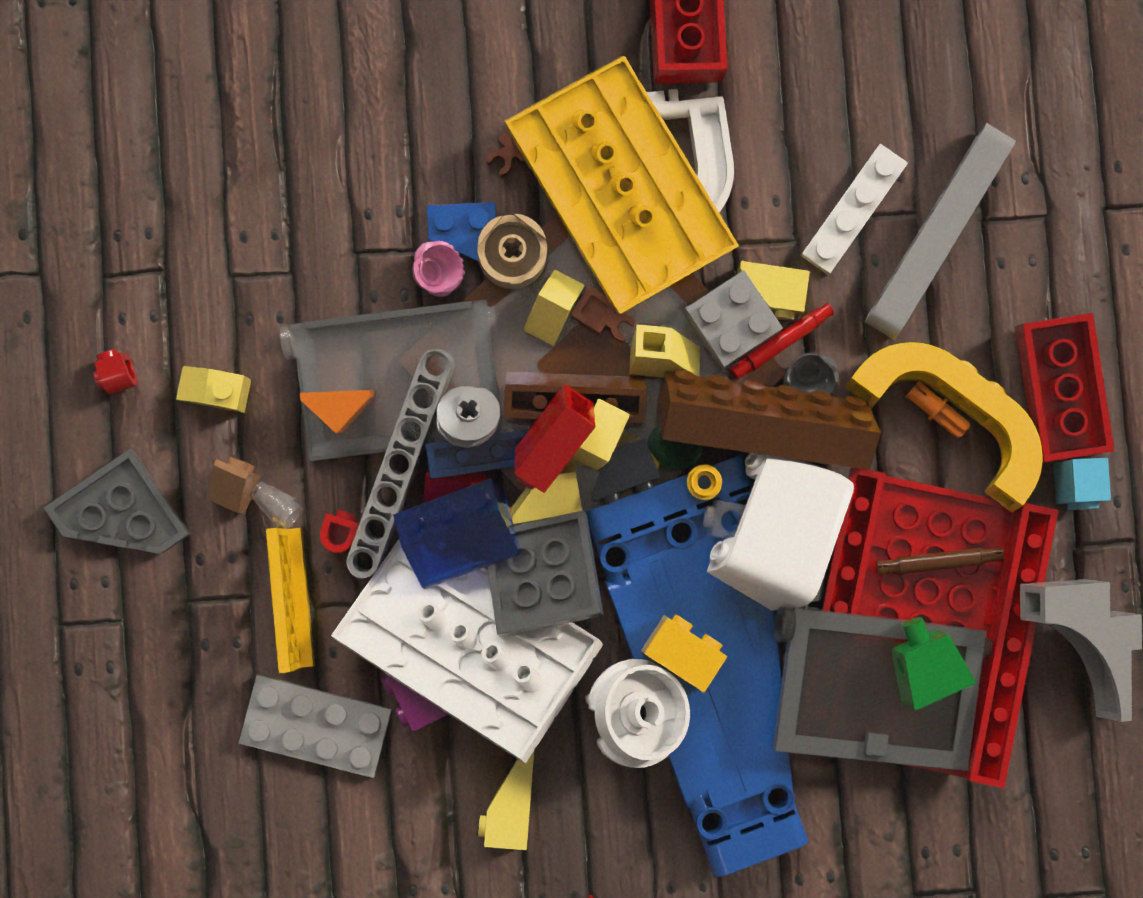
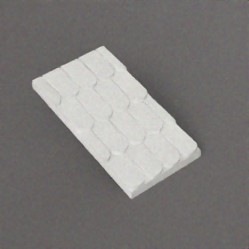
[331,522,603,764]

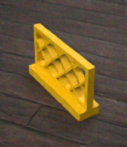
[266,528,315,673]

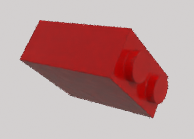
[515,383,596,493]

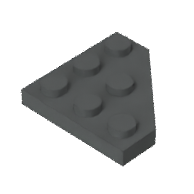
[44,449,191,554]

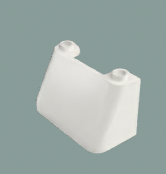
[707,452,854,610]

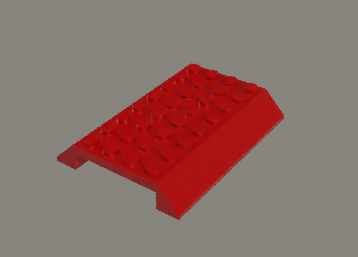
[796,467,1059,788]

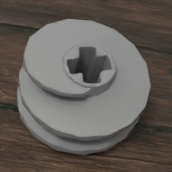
[435,386,500,448]

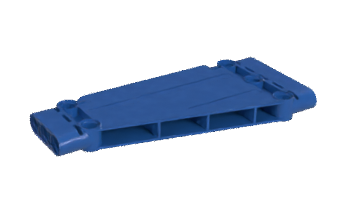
[585,455,809,877]

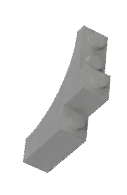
[1020,579,1142,722]

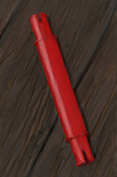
[729,303,834,381]

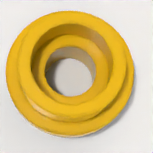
[686,465,722,500]

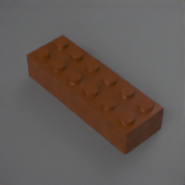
[657,370,881,470]

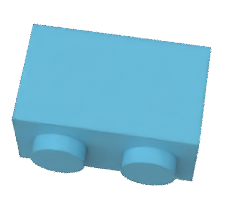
[1053,458,1111,510]

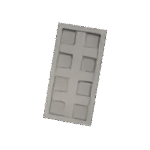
[239,675,392,778]

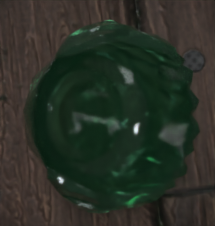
[648,423,703,470]

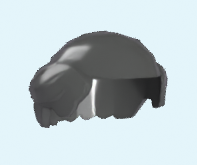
[783,352,840,395]

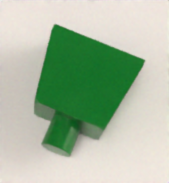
[892,617,976,711]

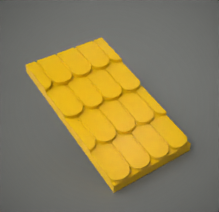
[503,56,739,314]

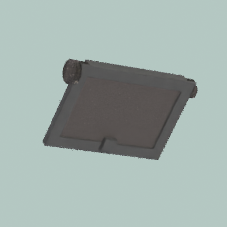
[773,606,992,771]

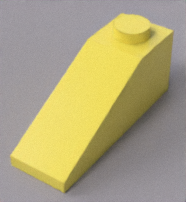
[478,748,535,850]

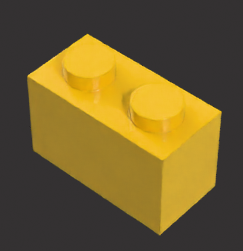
[641,614,728,692]

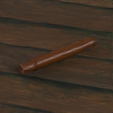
[876,546,1004,576]

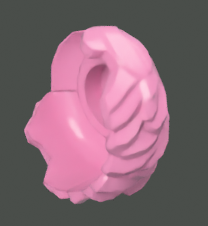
[412,241,465,297]

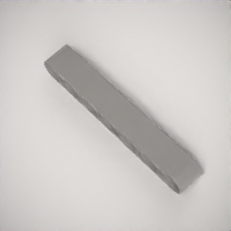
[864,123,1016,340]
[346,349,455,578]

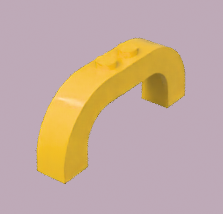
[844,342,1043,513]

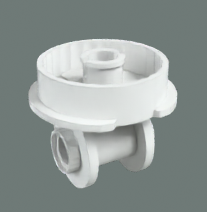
[585,659,690,768]

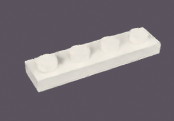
[801,144,908,275]

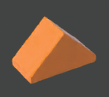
[300,390,376,434]

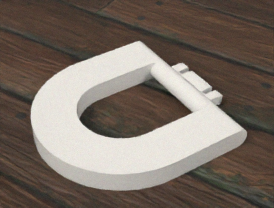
[647,89,734,213]

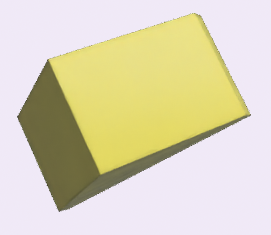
[523,270,585,347]
[572,398,630,470]

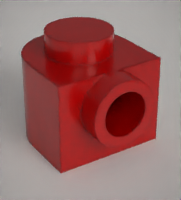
[93,349,138,395]
[320,509,359,553]

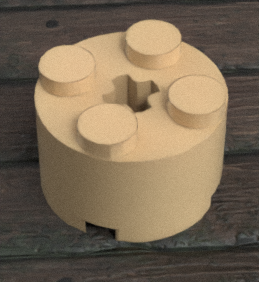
[477,214,548,290]

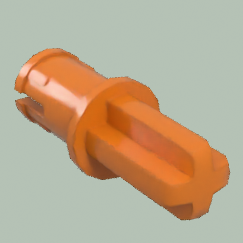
[905,380,970,438]

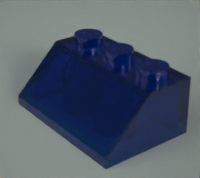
[393,478,521,589]

